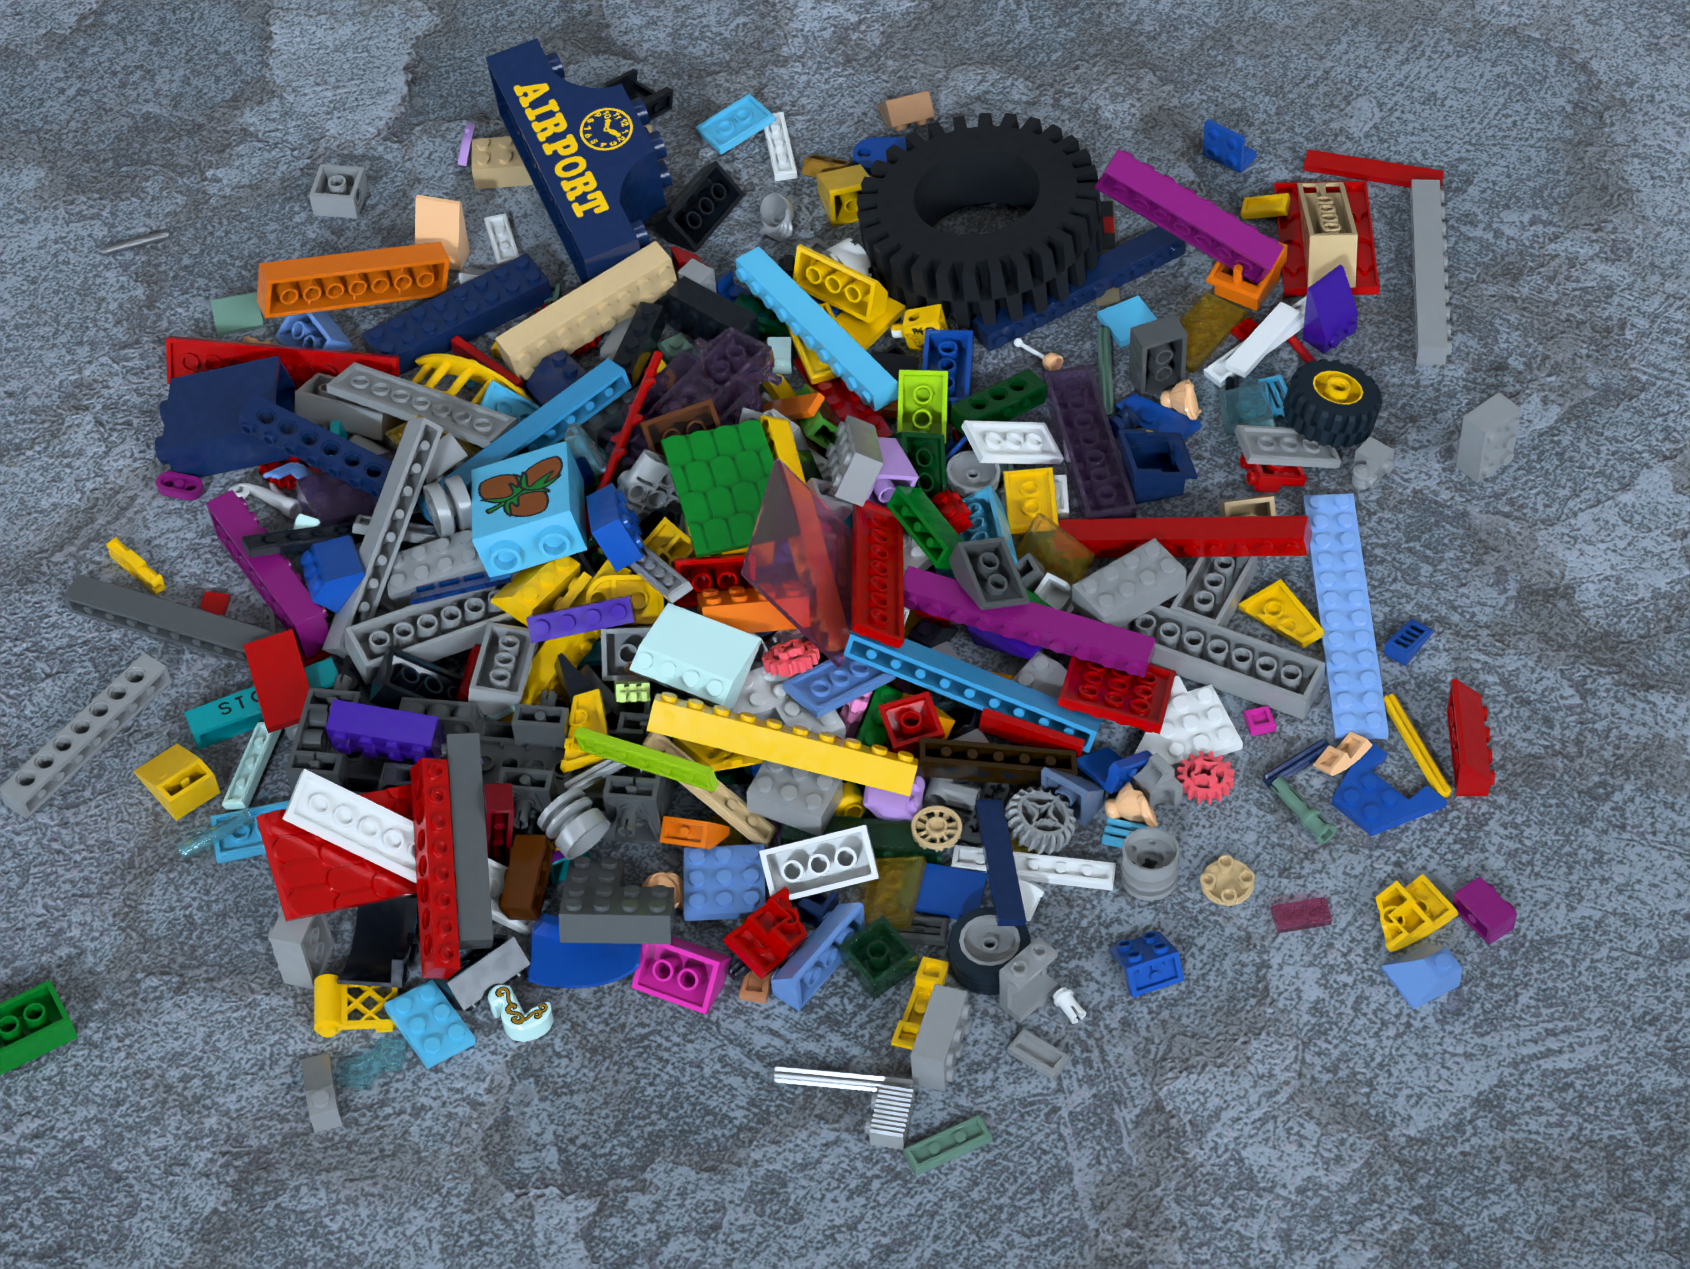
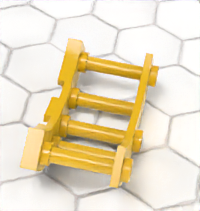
[411,354,532,405]

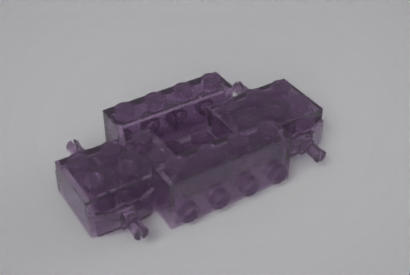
[600,327,782,475]

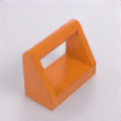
[659,816,730,850]

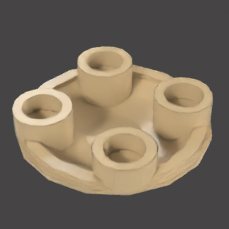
[1200,855,1255,906]

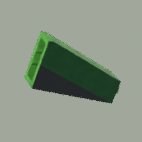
[794,383,842,450]

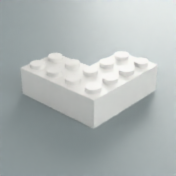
[705,666,846,740]

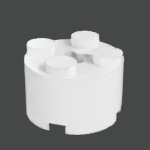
[822,238,872,277]

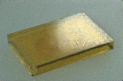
[1016,513,1095,588]
[862,856,927,930]

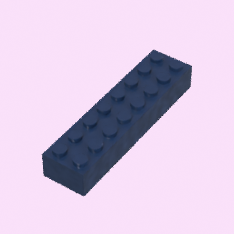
[361,253,553,376]

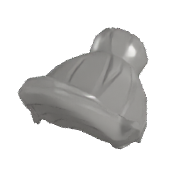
[760,192,794,242]

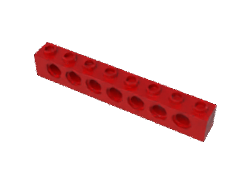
[410,758,461,979]

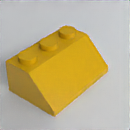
[491,556,581,627]

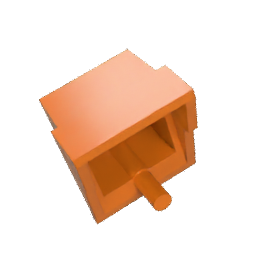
[1206,241,1288,311]

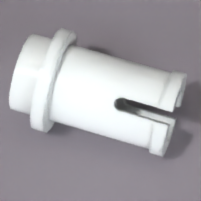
[1053,987,1086,1024]

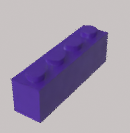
[526,595,636,643]

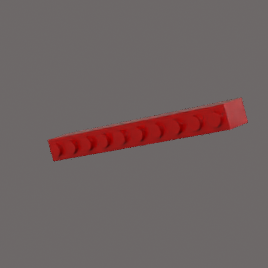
[1054,516,1312,558]

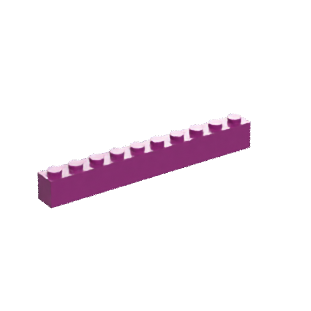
[903,566,1156,677]

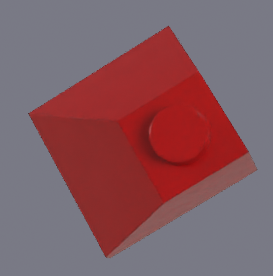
[878,691,945,754]

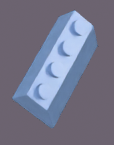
[771,902,866,1011]

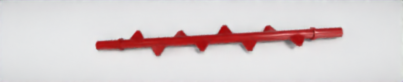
[585,351,663,538]

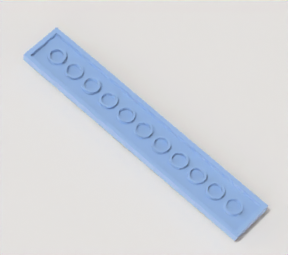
[1303,493,1389,741]

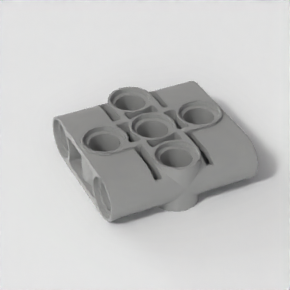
[617,449,682,525]

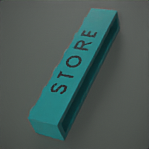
[184,658,339,750]

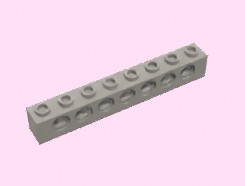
[0,653,171,819]

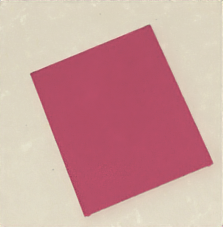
[740,458,852,667]

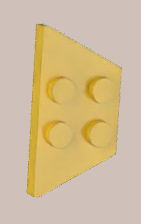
[672,698,764,771]

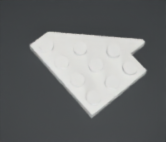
[1134,675,1243,770]

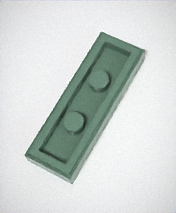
[903,1114,993,1176]

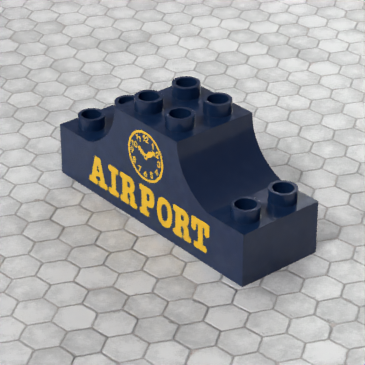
[485,38,672,285]

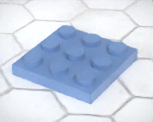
[684,844,766,921]

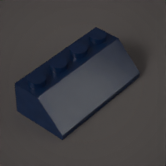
[524,350,587,439]

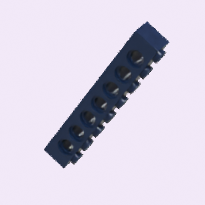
[238,394,427,509]

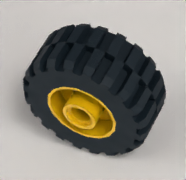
[1283,359,1382,448]

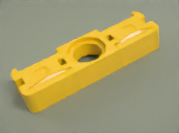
[106,537,166,595]

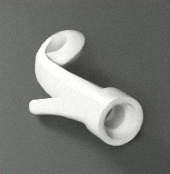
[228,483,303,519]

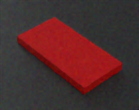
[243,629,310,733]

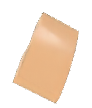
[1313,731,1372,776]

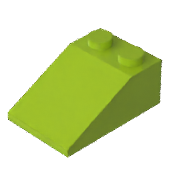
[897,370,948,447]

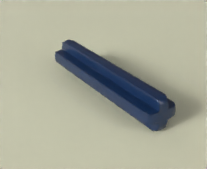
[1263,739,1330,788]

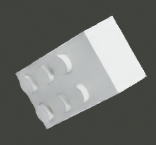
[759,825,880,900]

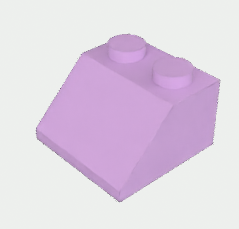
[863,776,925,832]

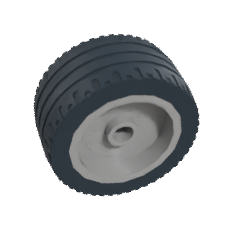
[948,907,1031,996]

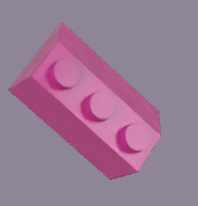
[631,936,731,1015]

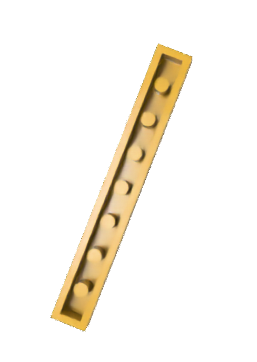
[497,559,634,722]

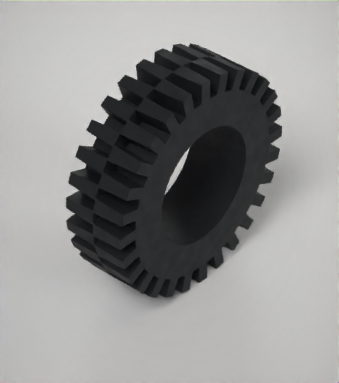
[857,113,1104,328]

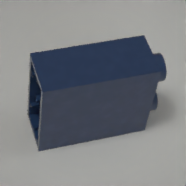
[155,356,297,478]

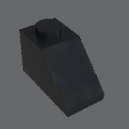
[908,618,958,648]

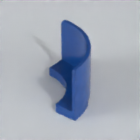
[527,913,641,988]

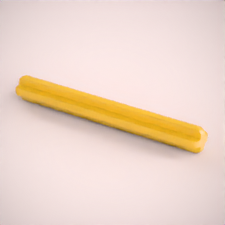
[1383,694,1452,798]

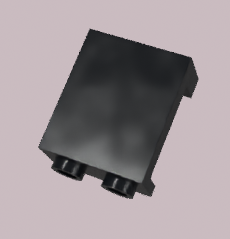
[604,68,673,121]

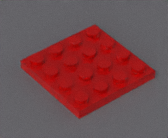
[1057,656,1176,734]

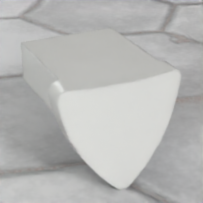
[1018,879,1045,921]

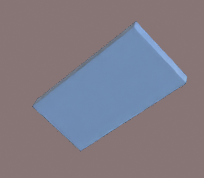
[782,652,896,719]

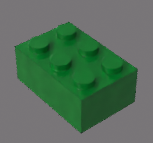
[0,980,78,1075]

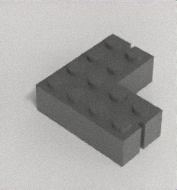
[559,856,675,944]

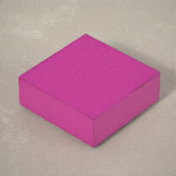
[1243,706,1276,736]

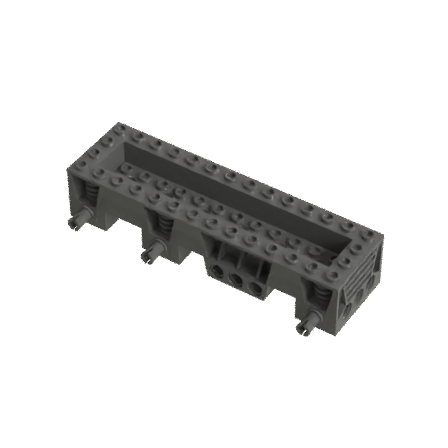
[285,674,675,845]

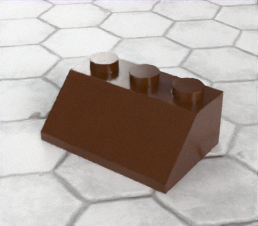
[639,398,721,456]

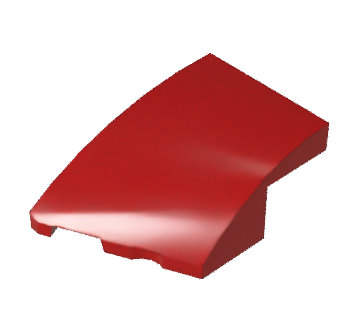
[723,887,808,980]

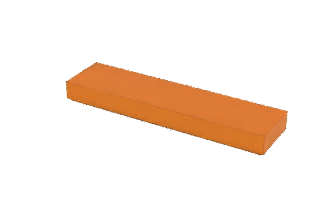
[760,392,825,421]

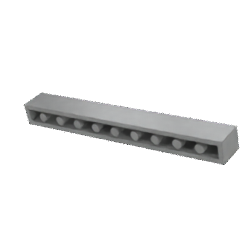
[1410,179,1452,365]
[322,417,444,660]

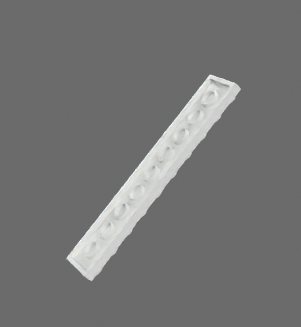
[282,769,547,936]

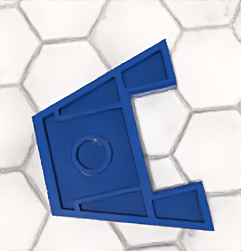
[1331,738,1447,836]

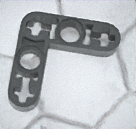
[920,782,1010,846]

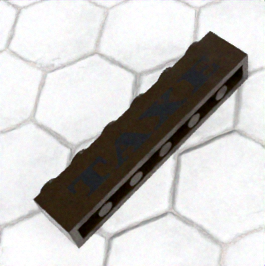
[913,737,1077,787]

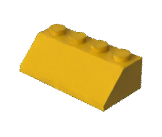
[793,244,888,323]

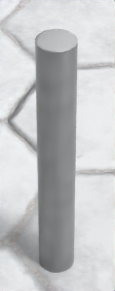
[101,230,170,257]

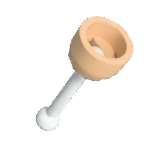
[1013,338,1063,374]

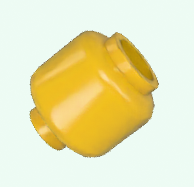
[834,782,867,822]

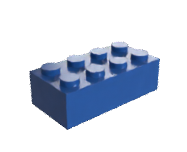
[922,330,974,421]

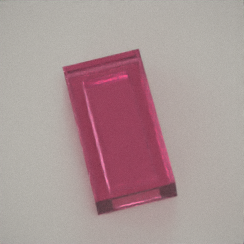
[1271,897,1332,934]

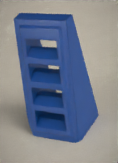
[1384,618,1434,666]

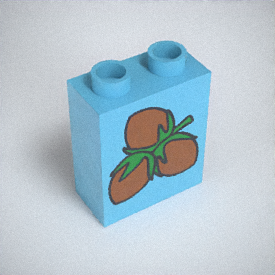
[471,441,587,579]

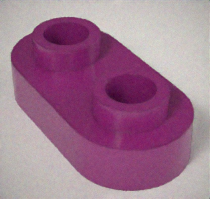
[156,471,204,501]

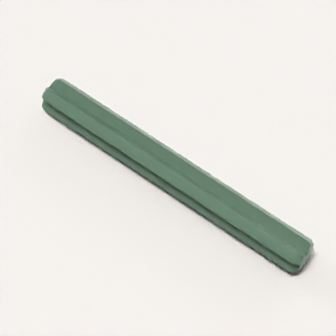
[1097,327,1114,420]

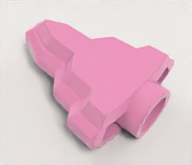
[839,691,873,740]

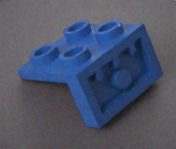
[1203,119,1256,173]
[1077,747,1153,794]
[1109,931,1184,998]

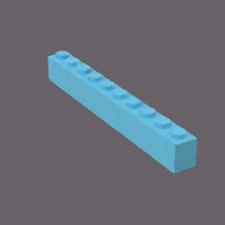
[735,247,898,412]

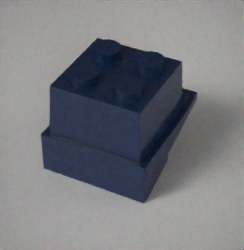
[1117,429,1198,504]

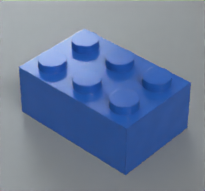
[586,483,644,572]

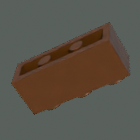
[499,835,555,921]

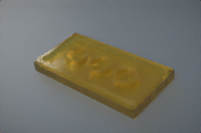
[1180,292,1247,374]

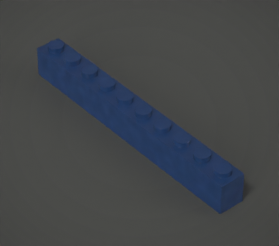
[973,226,1185,352]

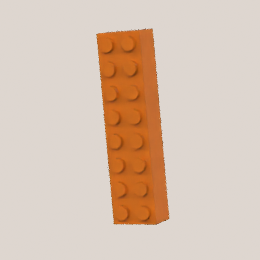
[257,242,450,318]

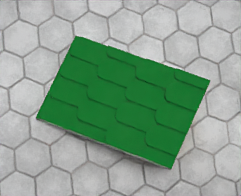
[661,420,798,569]

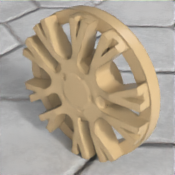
[911,806,962,852]

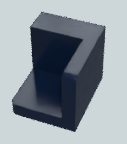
[798,891,839,928]

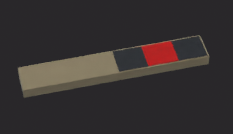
[1096,201,1120,306]

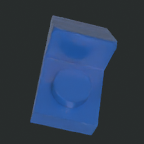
[715,270,752,302]

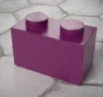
[1453,876,1517,945]

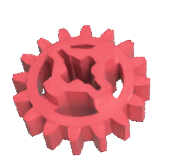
[762,639,820,677]
[1177,751,1234,805]

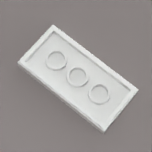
[961,420,1064,464]

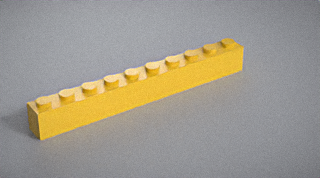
[646,692,918,796]

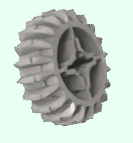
[1004,787,1076,855]

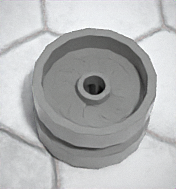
[946,451,1001,499]
[423,475,472,538]

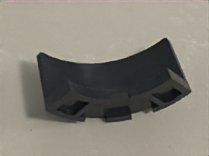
[337,895,419,988]

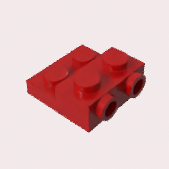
[1240,454,1307,493]
[931,489,973,535]

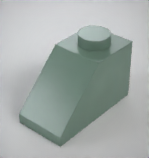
[654,333,695,376]

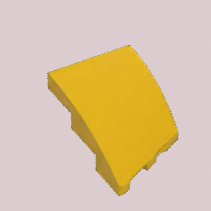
[643,517,711,568]
[1375,874,1459,952]

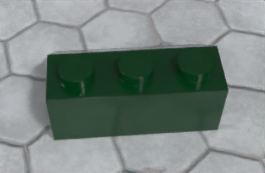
[886,432,947,500]

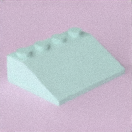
[629,603,763,712]

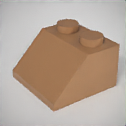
[877,90,935,132]

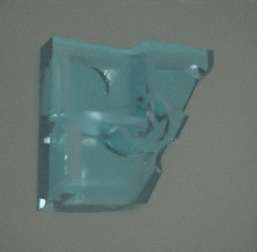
[564,423,606,475]

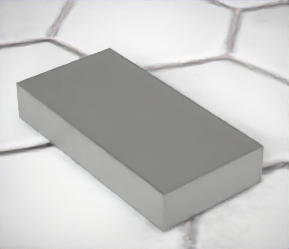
[1007,1028,1070,1081]

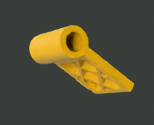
[314,974,398,1037]

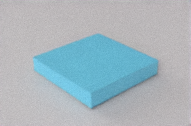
[1097,295,1157,348]

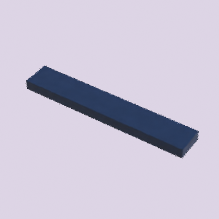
[975,799,1026,926]

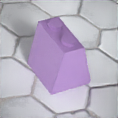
[866,437,919,508]

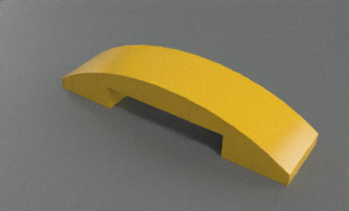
[891,956,950,1050]

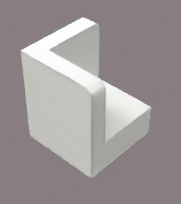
[1034,572,1072,612]

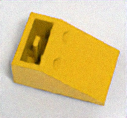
[133,743,220,821]

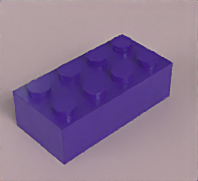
[325,699,445,764]

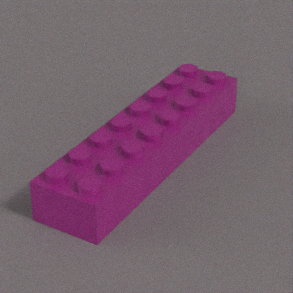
[1094,149,1284,285]
[206,490,331,658]

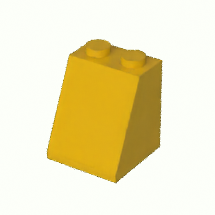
[816,164,870,227]

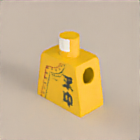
[891,304,948,352]

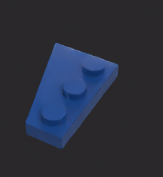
[1115,393,1201,439]

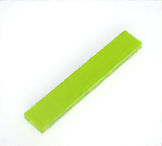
[574,726,719,792]

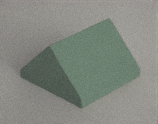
[210,292,264,336]

